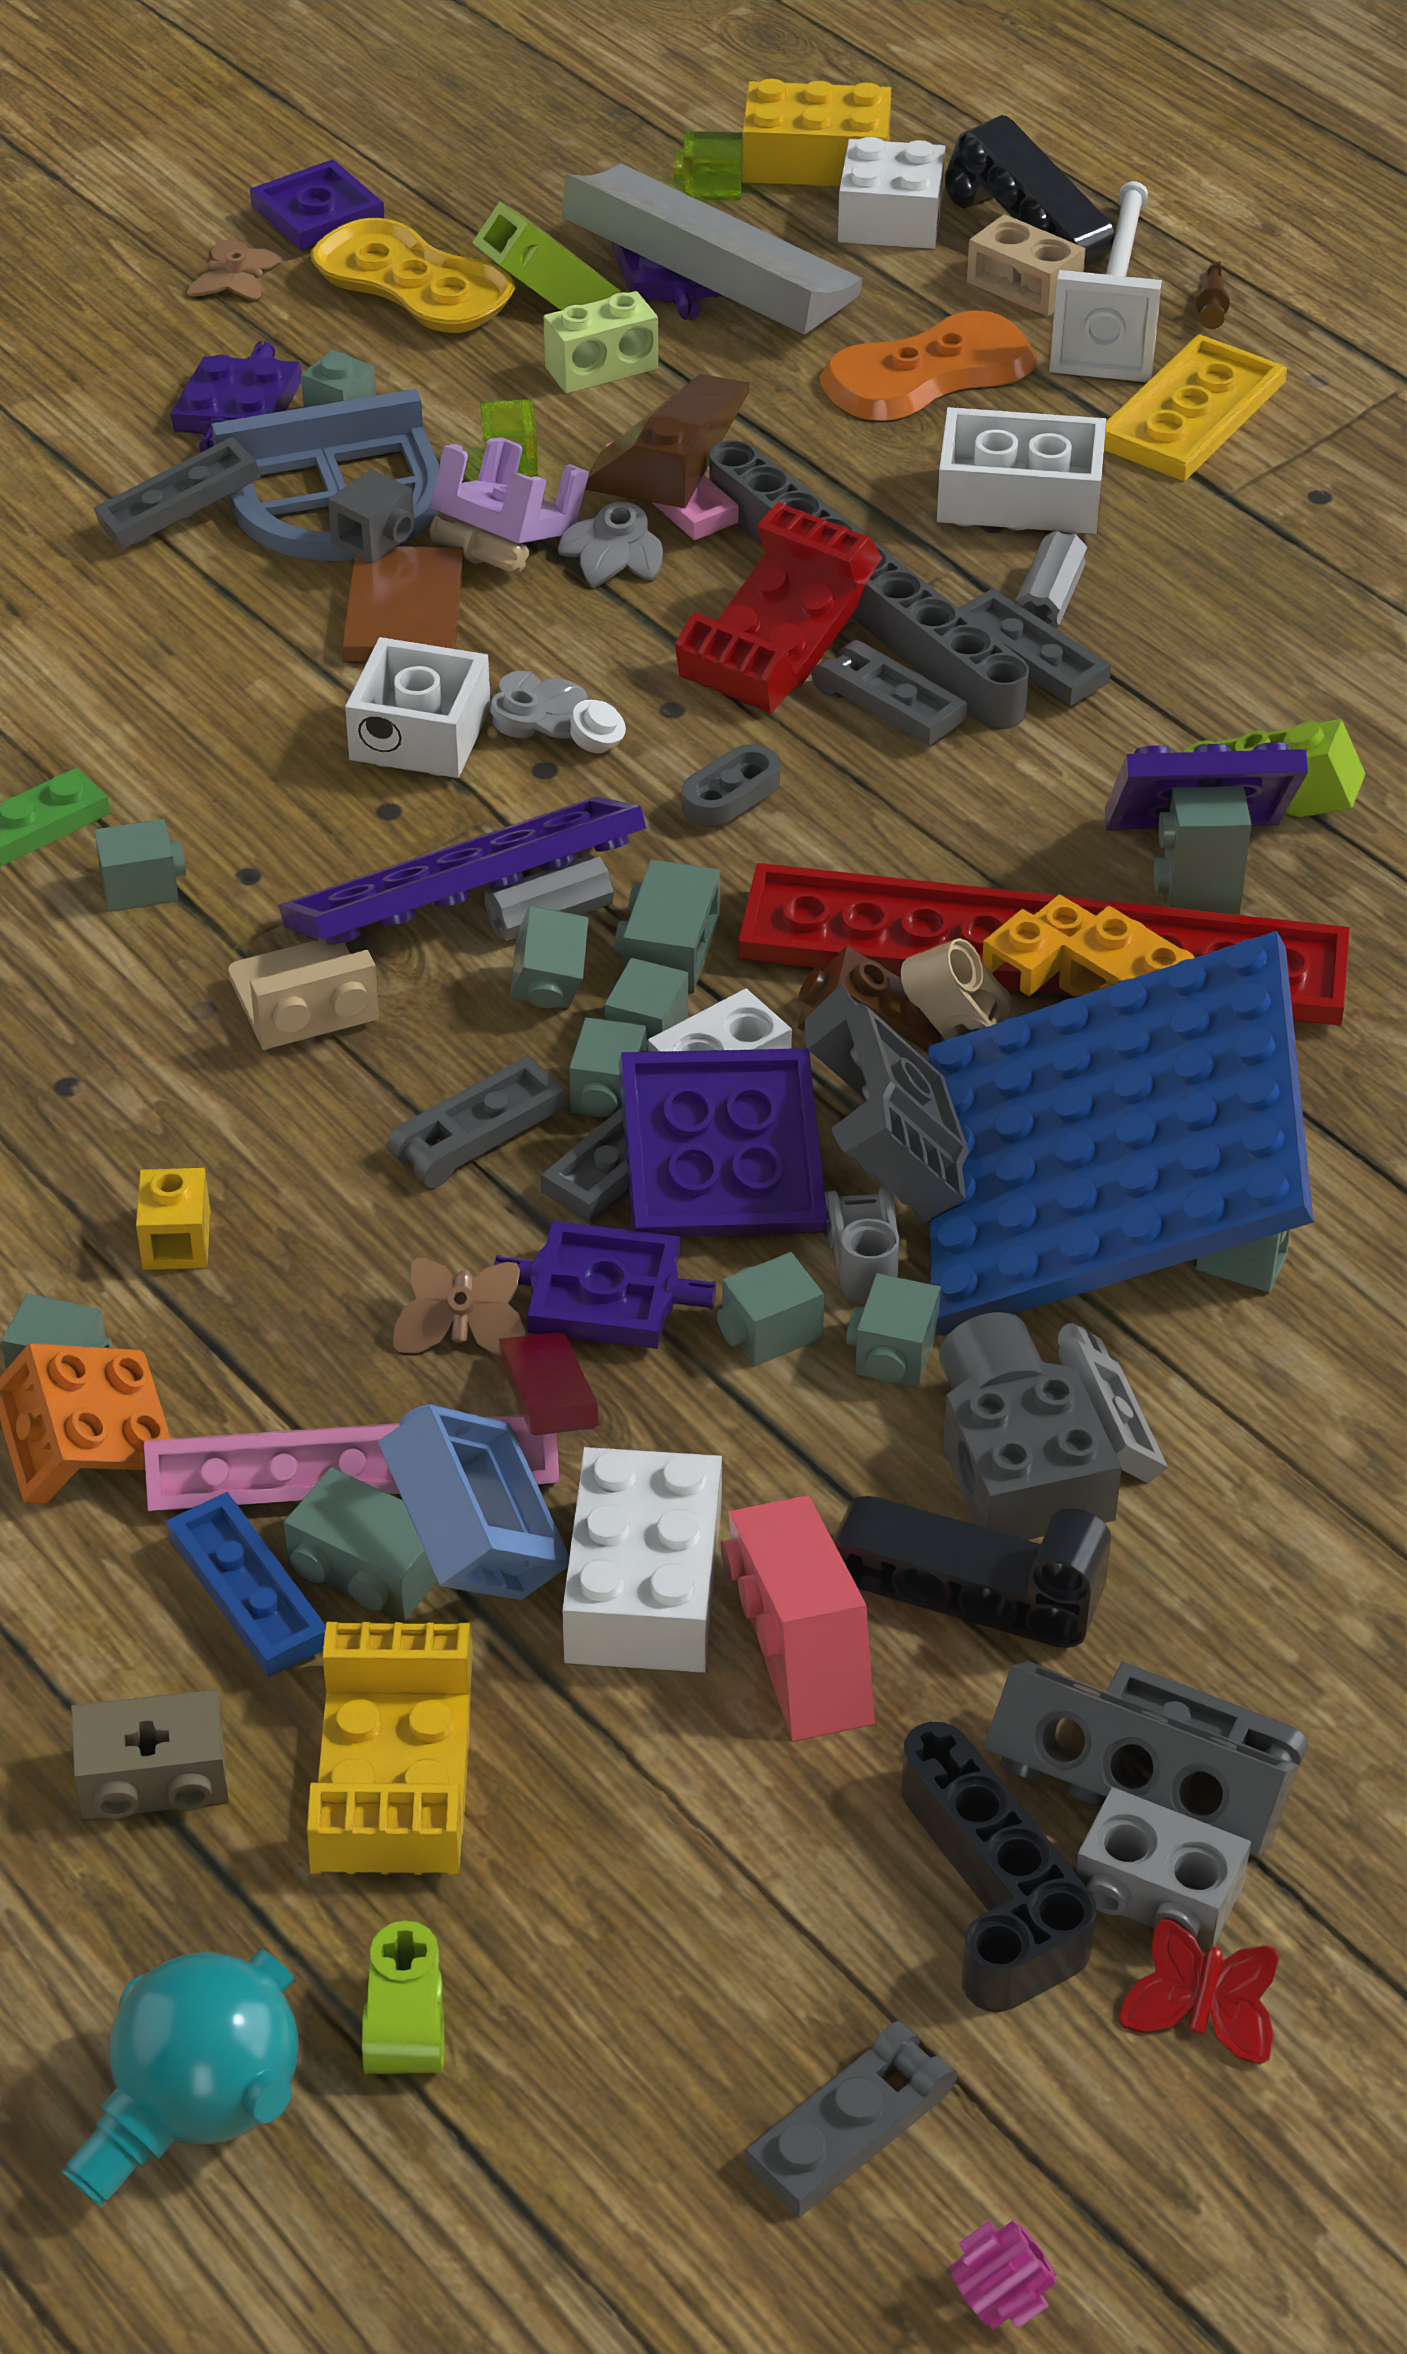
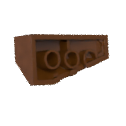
[585,374,749,508]

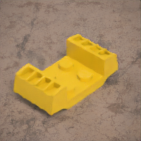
[307,1622,473,1875]

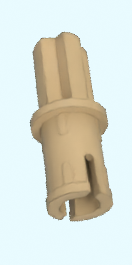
[430,512,529,573]

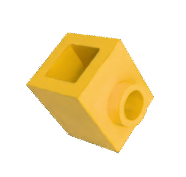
[136,1168,211,1270]

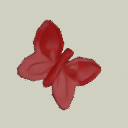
[1119,1919,1280,2065]

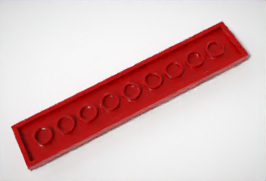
[738,863,1350,1026]

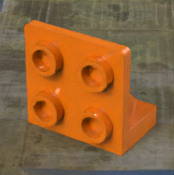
[0,1343,171,1503]

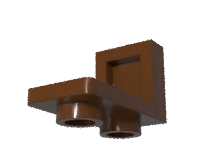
[797,946,941,1052]

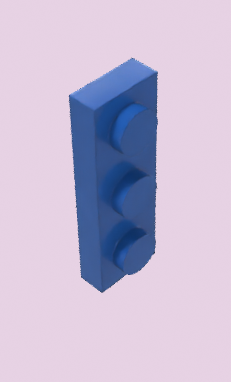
[166,1492,326,1678]

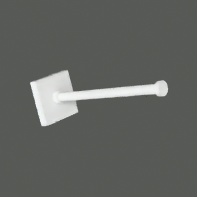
[1049,181,1162,382]

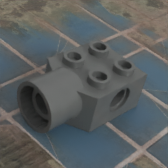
[939,1312,1122,1540]

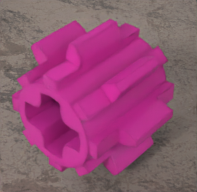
[950,2219,1058,2330]

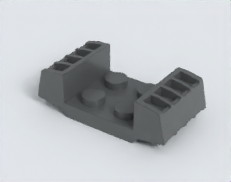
[804,984,969,1222]

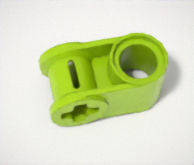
[362,1920,444,2074]

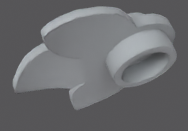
[558,501,663,588]
[490,671,588,739]

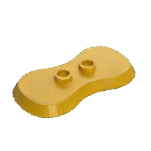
[311,218,515,333]

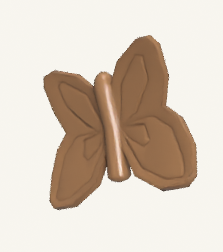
[186,239,283,301]
[393,1257,526,1357]

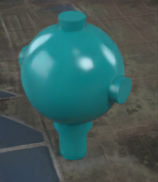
[60,1948,299,2208]

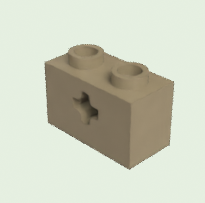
[71,1689,229,1820]

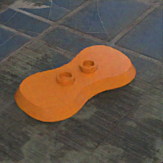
[819,310,1037,421]

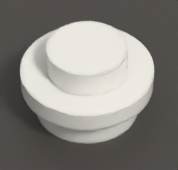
[570,700,626,753]

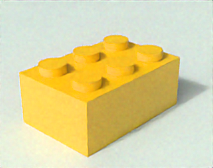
[742,79,892,187]

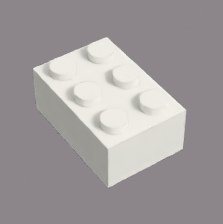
[937,407,1106,534]
[562,1447,722,1673]

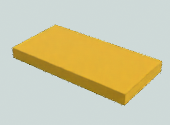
[1104,334,1287,482]

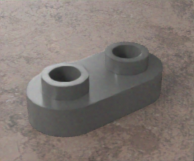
[682,744,781,827]

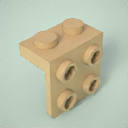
[228,939,379,1050]

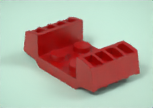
[675,502,882,714]

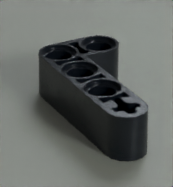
[944,115,1115,267]
[833,1496,1111,1648]
[901,1721,1096,2012]

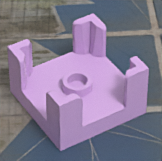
[430,437,589,544]

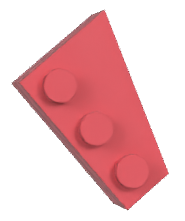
[721,1495,875,1742]

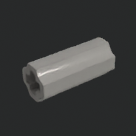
[1015,530,1087,629]
[484,854,614,941]

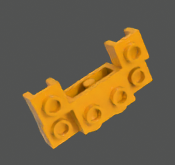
[982,894,1195,998]

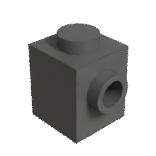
[328,469,415,563]

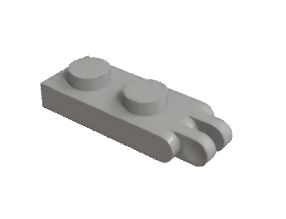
[1058,1323,1168,1483]

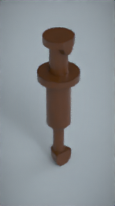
[1196,261,1230,329]

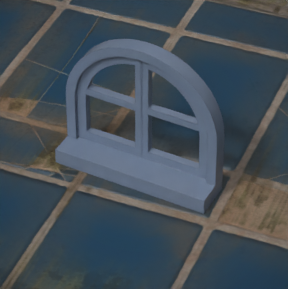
[211,389,439,561]

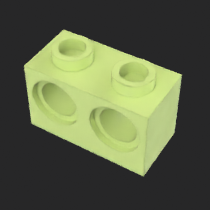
[544,291,658,393]

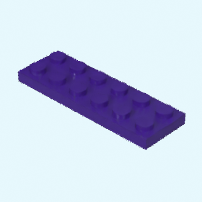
[278,796,646,945]

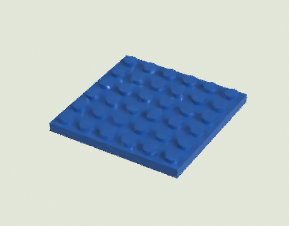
[929,931,1314,1336]

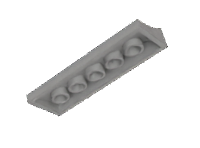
[561,163,863,335]

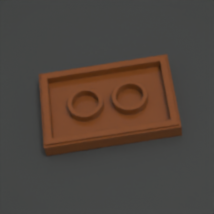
[342,546,464,663]

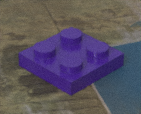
[250,159,385,250]

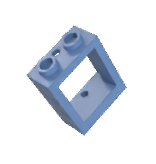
[378,1404,569,1600]

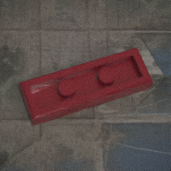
[499,1331,599,1436]

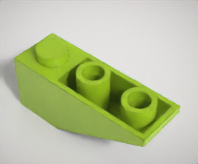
[472,201,621,310]
[1183,719,1366,817]

